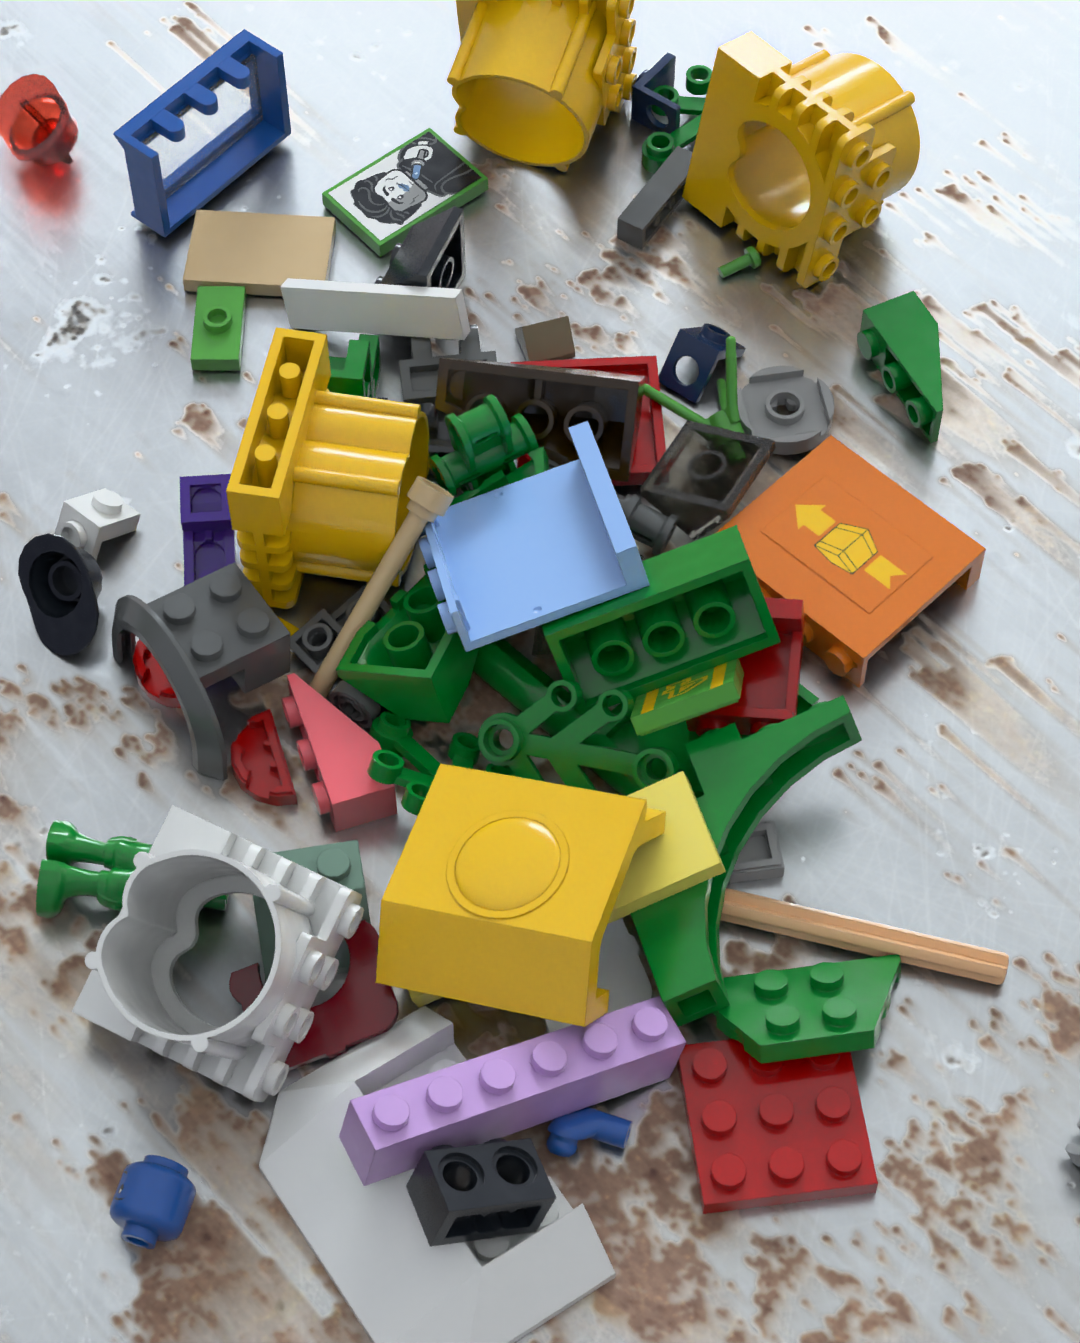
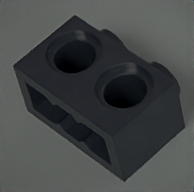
[406,1138,557,1247]

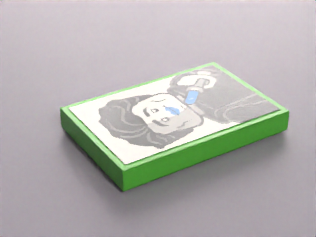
[322,127,488,257]

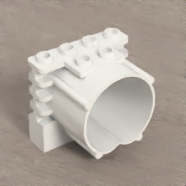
[72,805,364,1102]

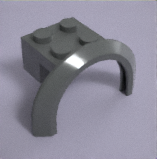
[112,562,290,781]

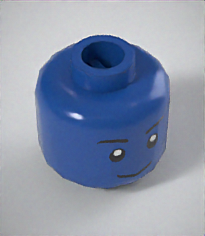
[109,1155,196,1249]

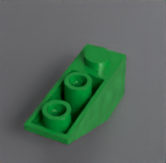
[857,291,943,443]

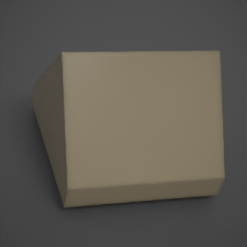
[515,316,575,361]

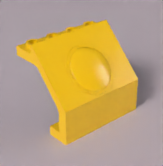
[376,763,666,1027]

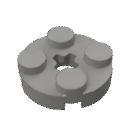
[737,366,834,456]

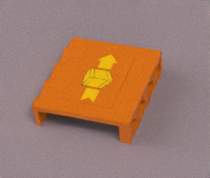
[716,435,986,687]

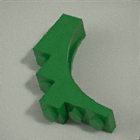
[630,695,862,1027]

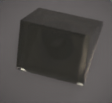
[640,420,776,541]

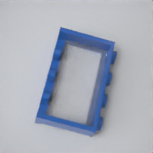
[113,29,292,238]

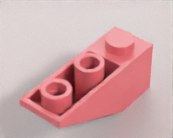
[281,673,397,832]

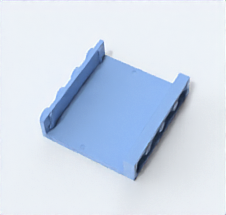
[409,421,650,652]

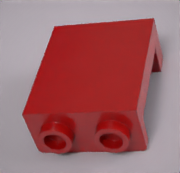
[686,597,805,736]

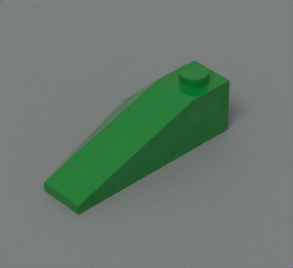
[336,564,480,723]

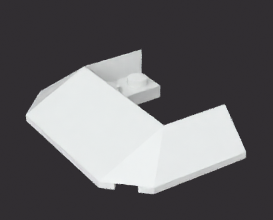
[259,1006,616,1343]

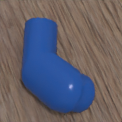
[546,1107,633,1157]

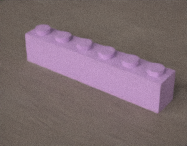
[339,996,686,1186]

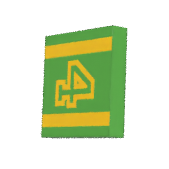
[630,658,744,736]

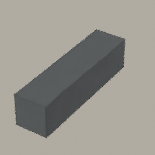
[617,146,693,250]

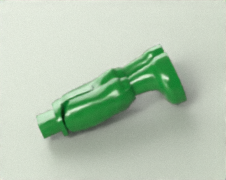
[36,820,229,919]

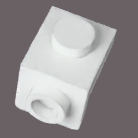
[54,488,141,560]

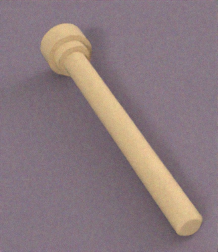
[309,476,454,699]

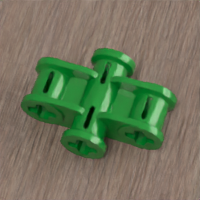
[428,394,539,496]

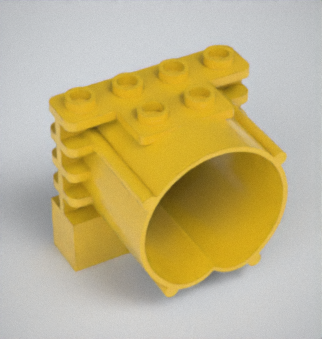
[447,0,638,172]
[682,31,920,288]
[226,327,430,609]

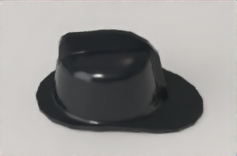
[18,533,103,656]

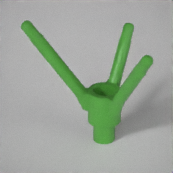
[643,336,749,463]

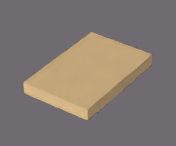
[183,209,336,296]

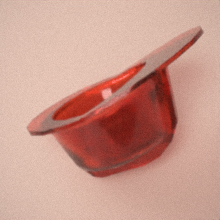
[0,74,79,166]

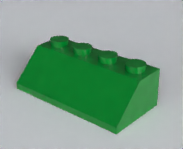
[542,525,781,715]

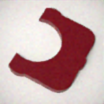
[229,920,399,1071]

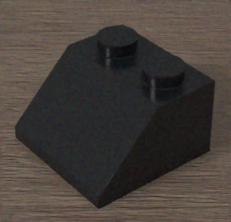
[374,206,466,340]

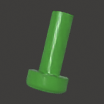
[718,246,761,278]

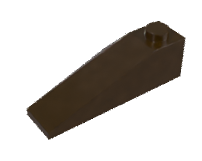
[435,357,645,482]

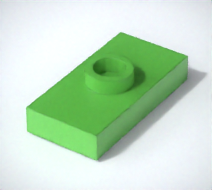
[190,286,247,371]

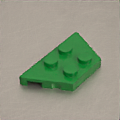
[712,954,901,1064]

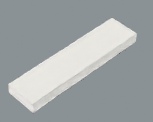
[280,278,470,340]

